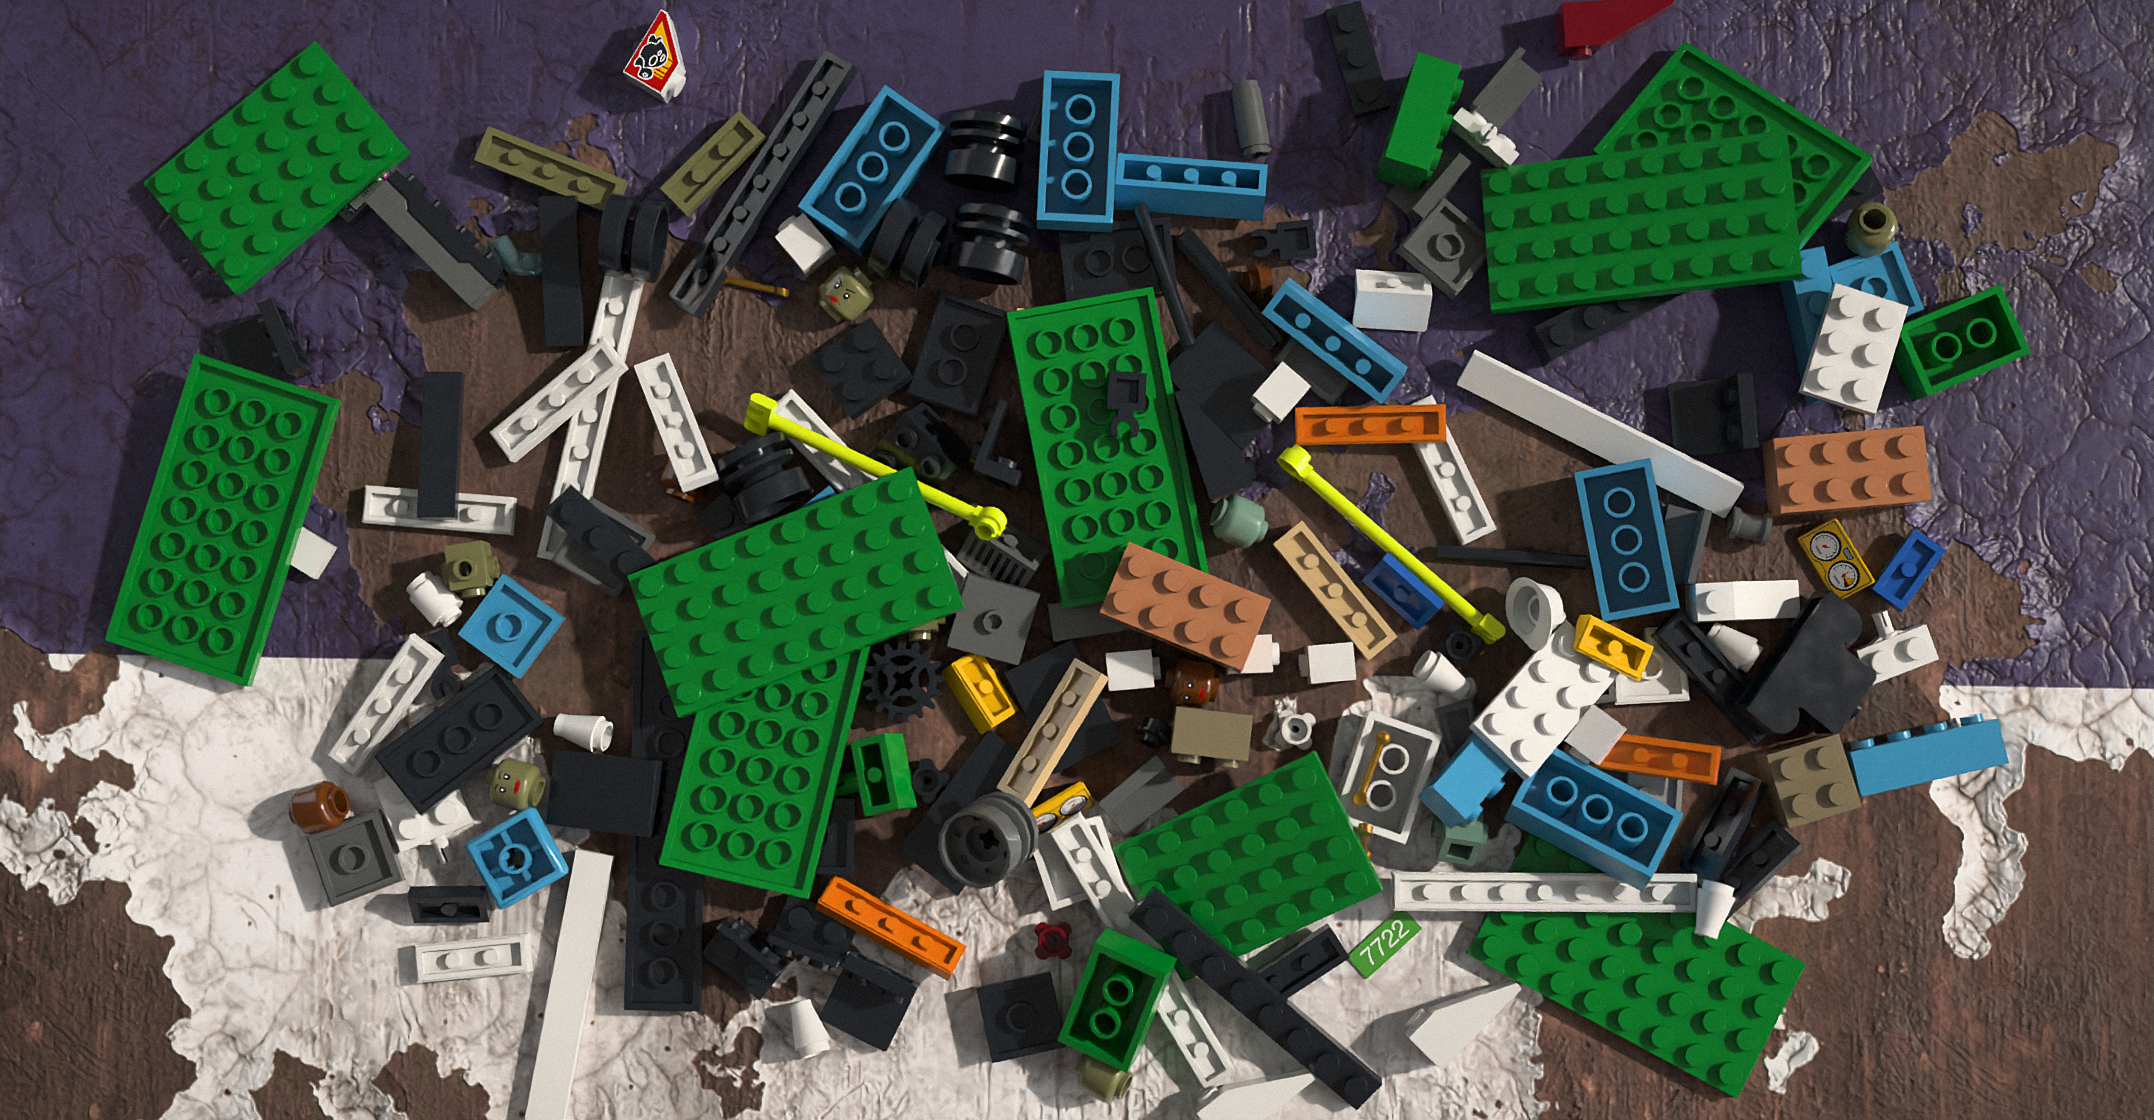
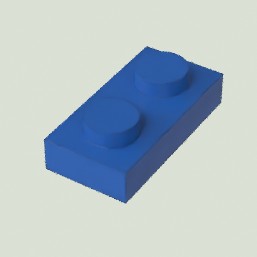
[1868,528,1946,612]
[1362,552,1445,630]

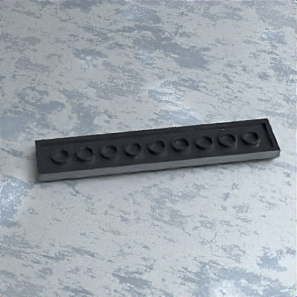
[624,630,706,1012]

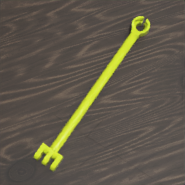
[744,393,1007,541]
[1277,445,1506,645]

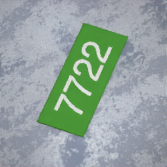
[1349,911,1422,979]

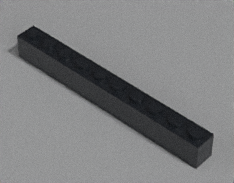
[1527,166,1884,367]

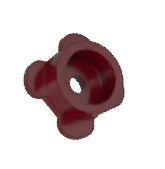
[1034,922,1072,960]

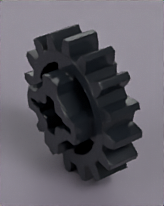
[863,640,945,722]

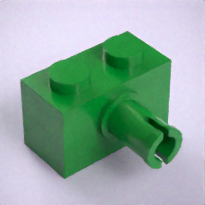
[834,733,917,816]

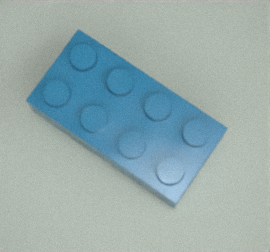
[1037,70,1120,233]
[798,85,948,257]
[1574,458,1680,622]
[1504,748,1684,892]

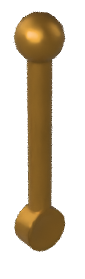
[723,276,790,298]
[1351,730,1391,807]
[1357,823,1374,860]

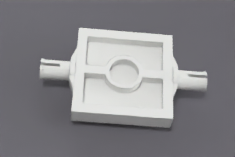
[373,776,475,865]

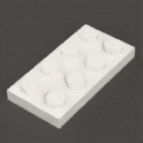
[1469,620,1620,781]

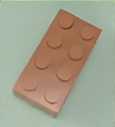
[1761,425,1932,517]
[1099,542,1271,674]

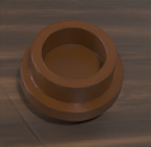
[1243,263,1273,300]

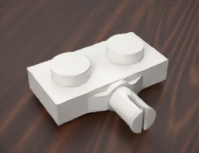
[1449,107,1519,169]
[1852,610,1939,685]

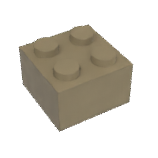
[1168,706,1253,768]
[1754,734,1862,829]

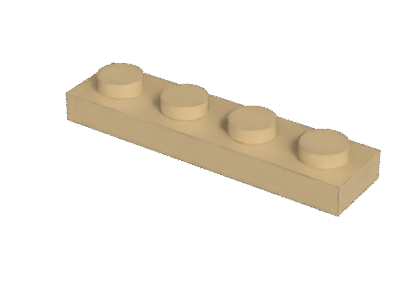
[1272,521,1398,661]
[996,658,1109,808]

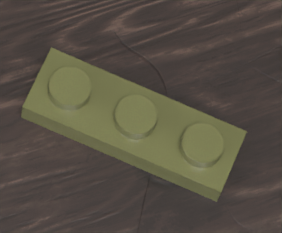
[660,111,767,217]

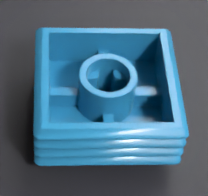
[465,807,570,910]

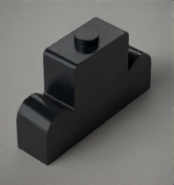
[1730,590,1876,734]

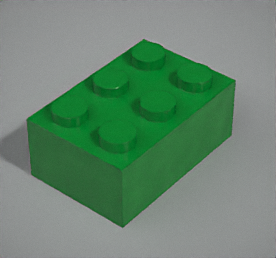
[1375,52,1464,191]
[1893,284,2031,402]
[1057,927,1177,1073]

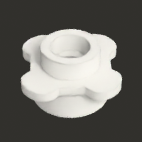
[1275,709,1316,750]

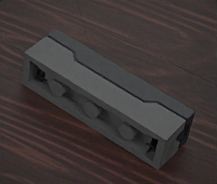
[364,169,509,312]

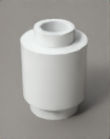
[406,571,463,627]

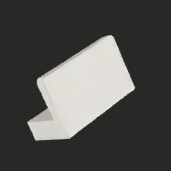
[1352,269,1432,332]

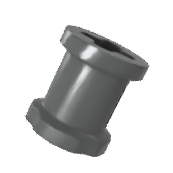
[1725,506,1772,547]

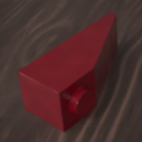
[1555,0,1674,61]

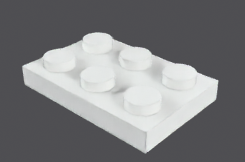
[1798,283,1909,416]

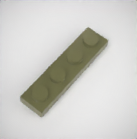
[474,126,628,213]

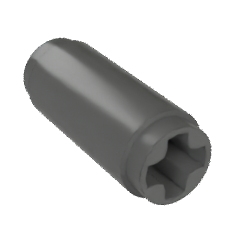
[1231,80,1270,159]

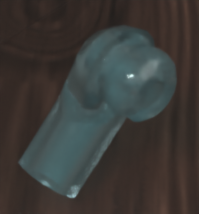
[492,235,542,277]

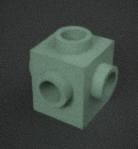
[1431,807,1489,866]

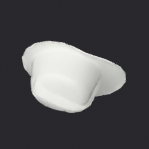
[1505,577,1566,651]

